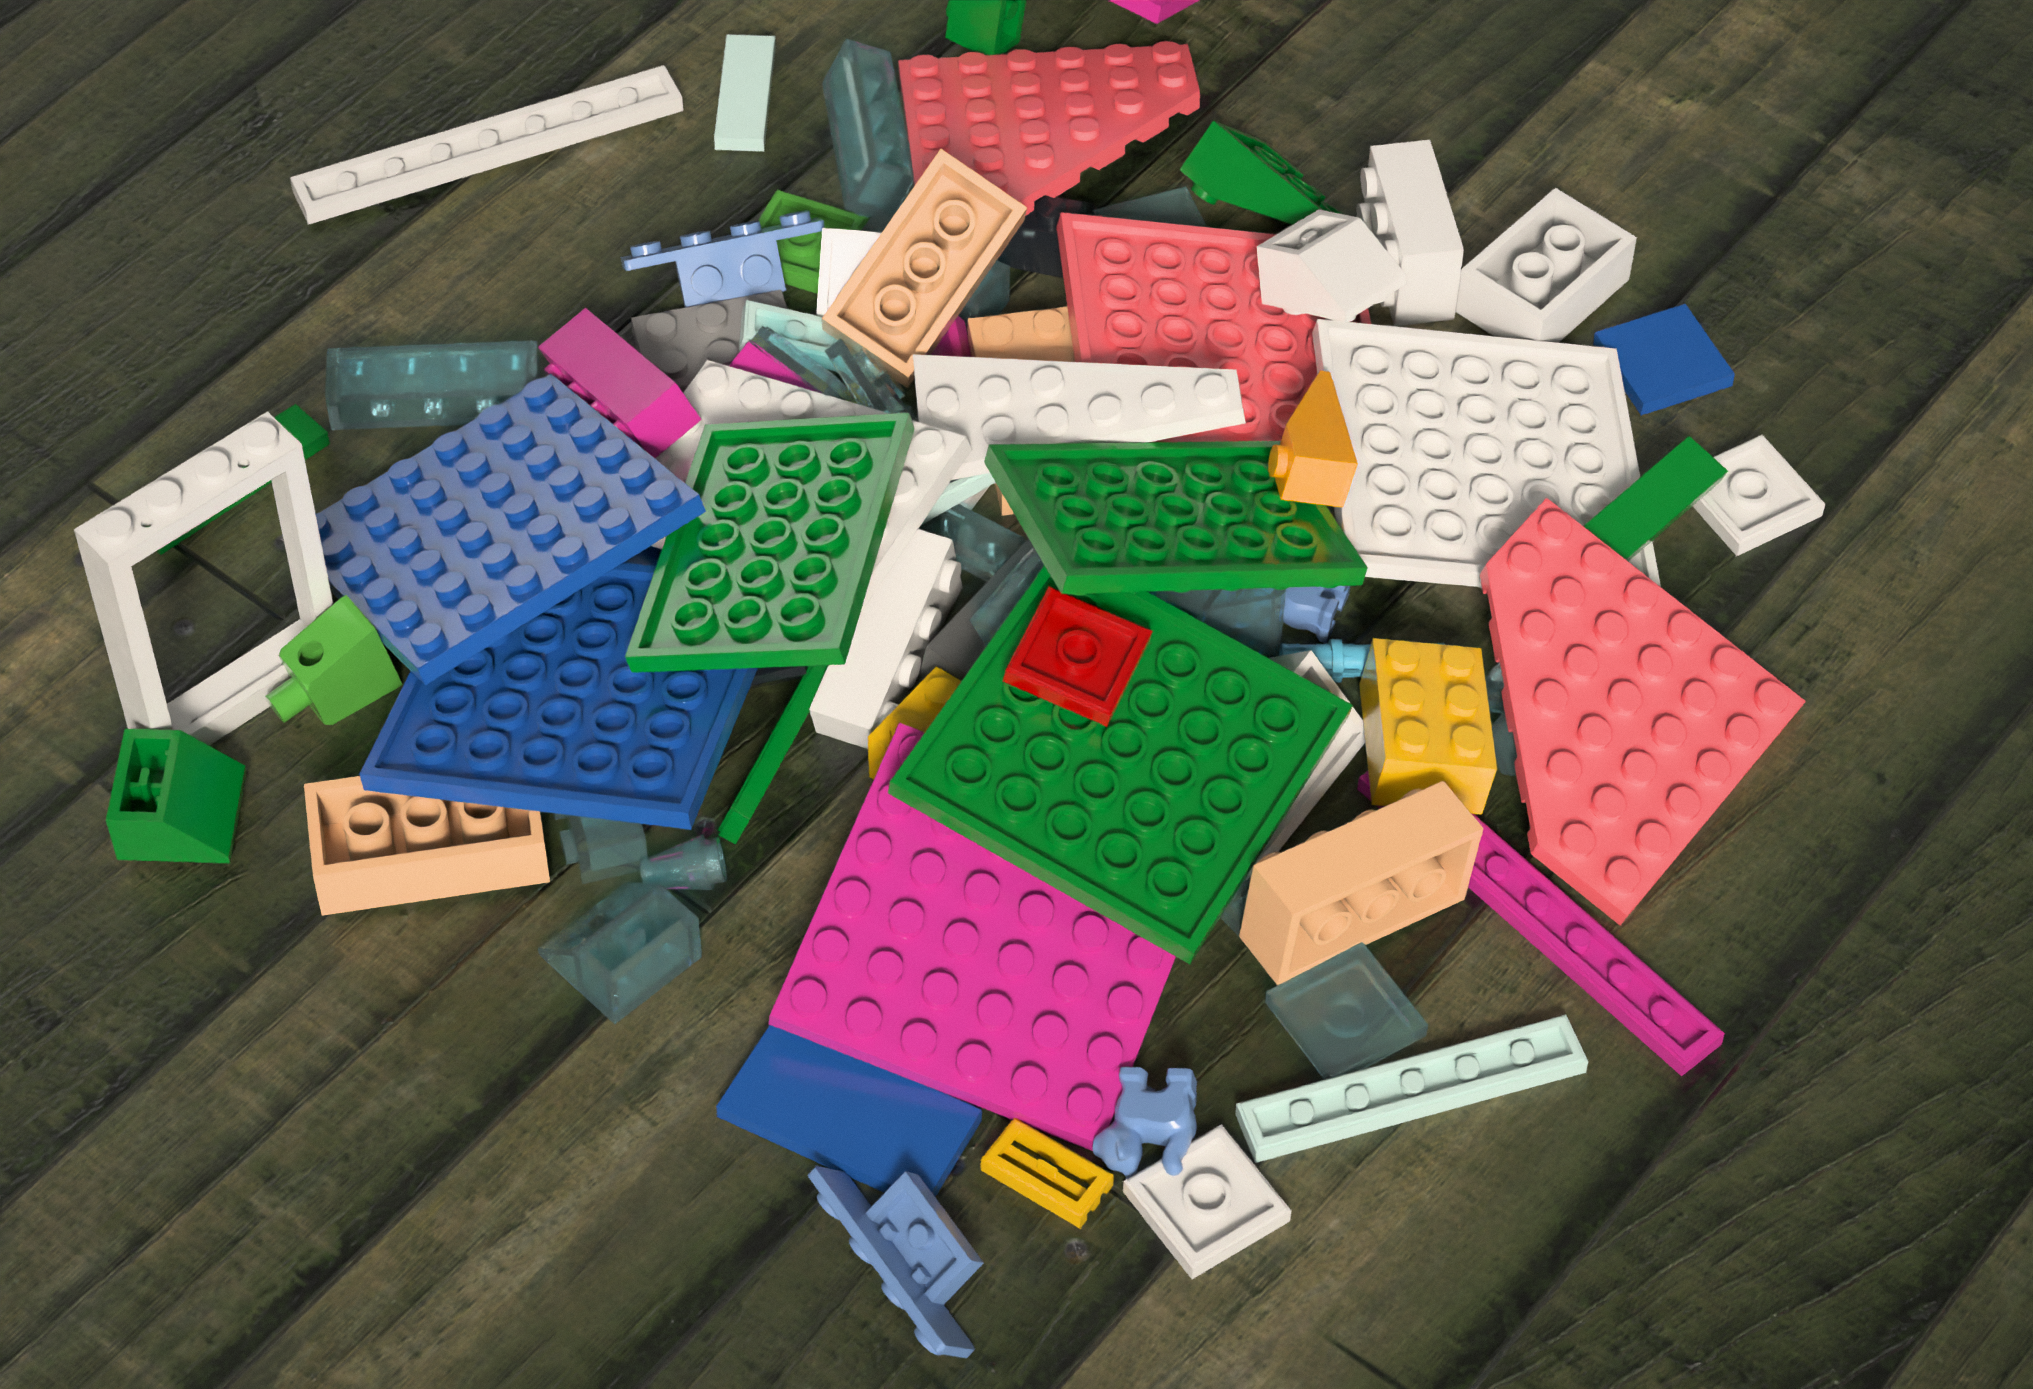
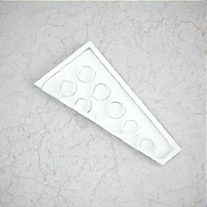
[913,354,1246,480]

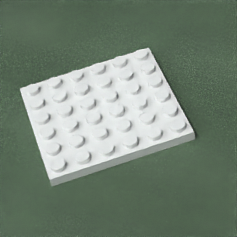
[1312,319,1661,587]

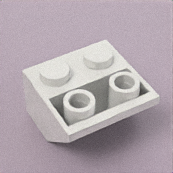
[1257,210,1407,322]

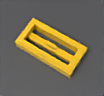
[981,1118,1114,1229]

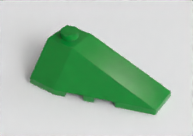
[1180,120,1343,225]

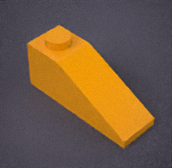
[1268,371,1358,508]

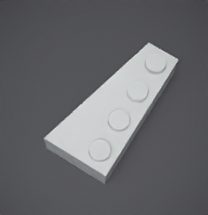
[809,529,963,749]

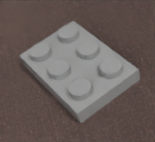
[631,290,805,393]

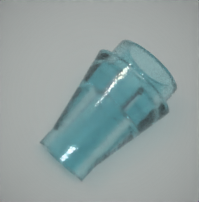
[640,834,727,891]

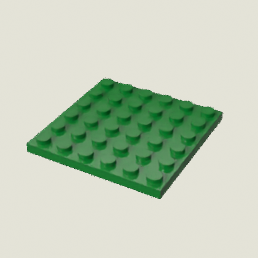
[888,565,1353,964]

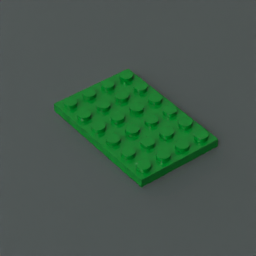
[625,413,915,673]
[984,441,1368,596]

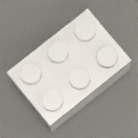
[1357,140,1464,326]
[1455,188,1637,343]

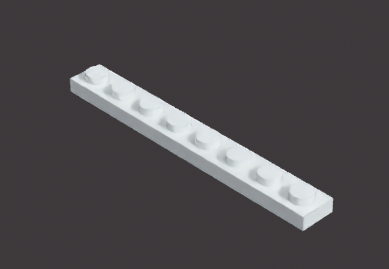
[290,65,683,225]

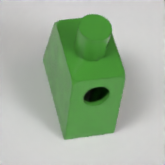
[265,595,403,725]

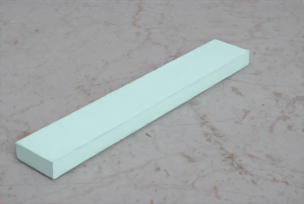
[1235,1015,1588,1163]

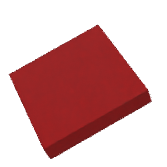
[1003,587,1153,727]

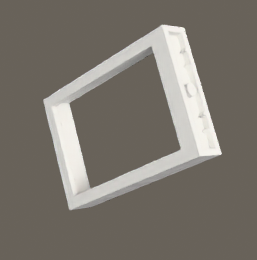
[74,411,333,746]

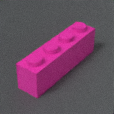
[538,308,702,458]

